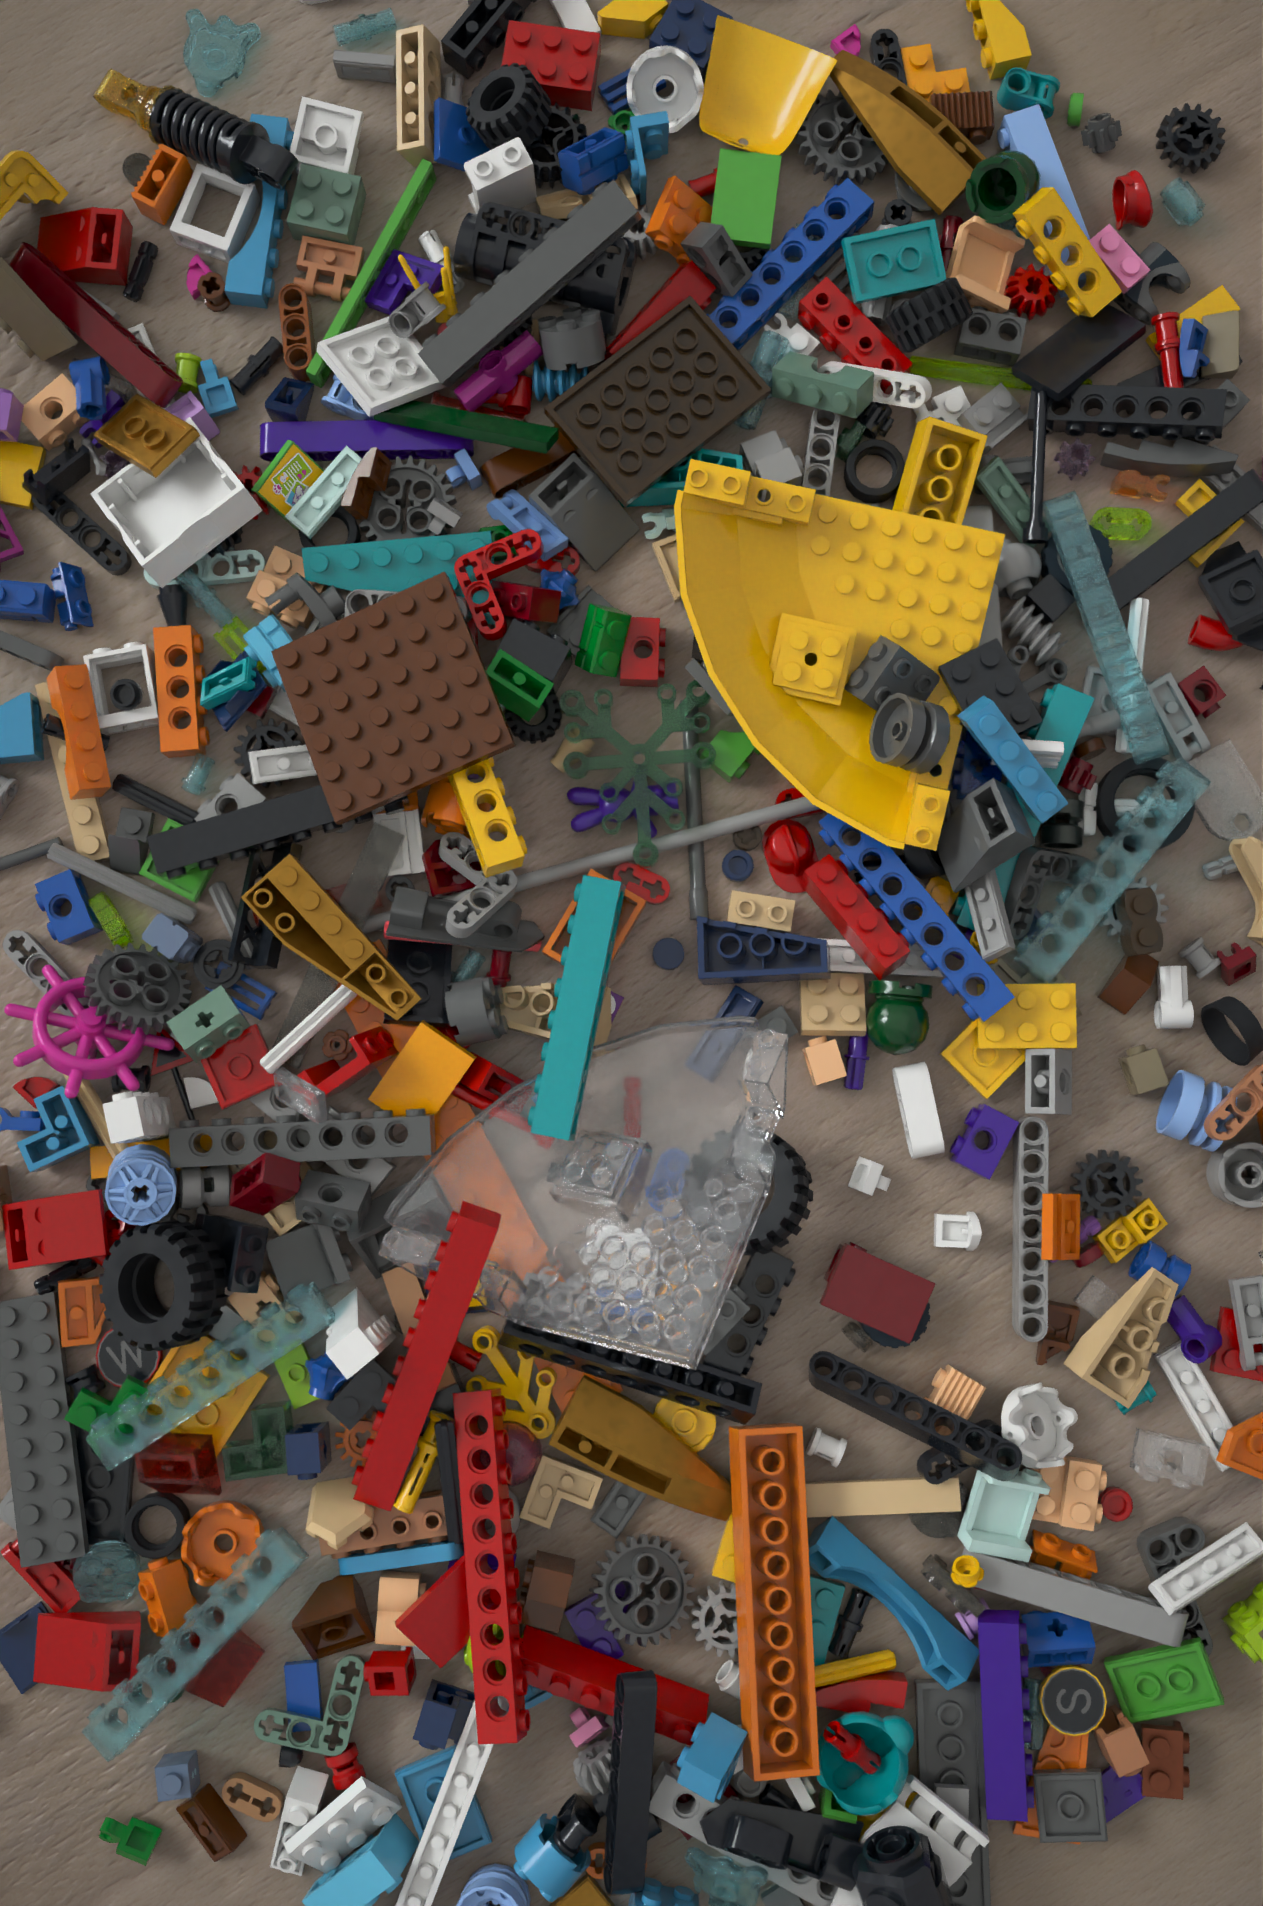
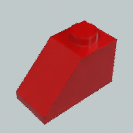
[459,1052,535,1114]

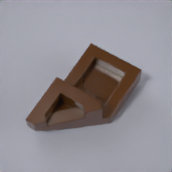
[1036,1300,1080,1365]

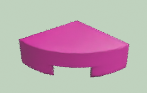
[830,24,861,57]
[186,254,212,300]

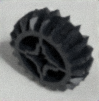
[525,102,587,189]

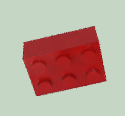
[501,20,601,111]

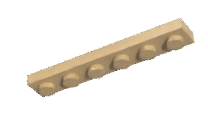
[35,682,109,863]

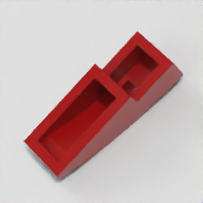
[816,1671,908,1713]

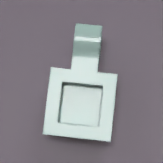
[641,507,676,539]

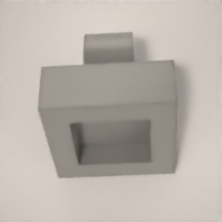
[427,496,463,535]

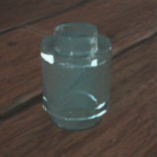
[1160,177,1206,227]

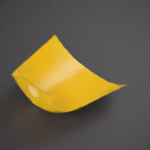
[699,15,837,155]

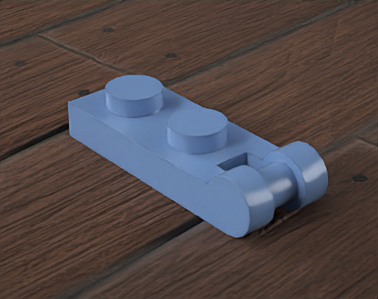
[486,489,569,562]

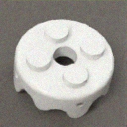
[626,45,704,133]
[1001,1383,1078,1469]

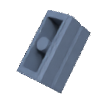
[142,913,203,964]

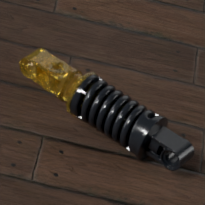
[93,69,298,190]

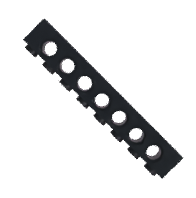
[498,1302,762,1425]

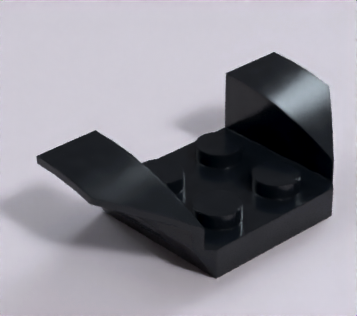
[1198,541,1263,651]

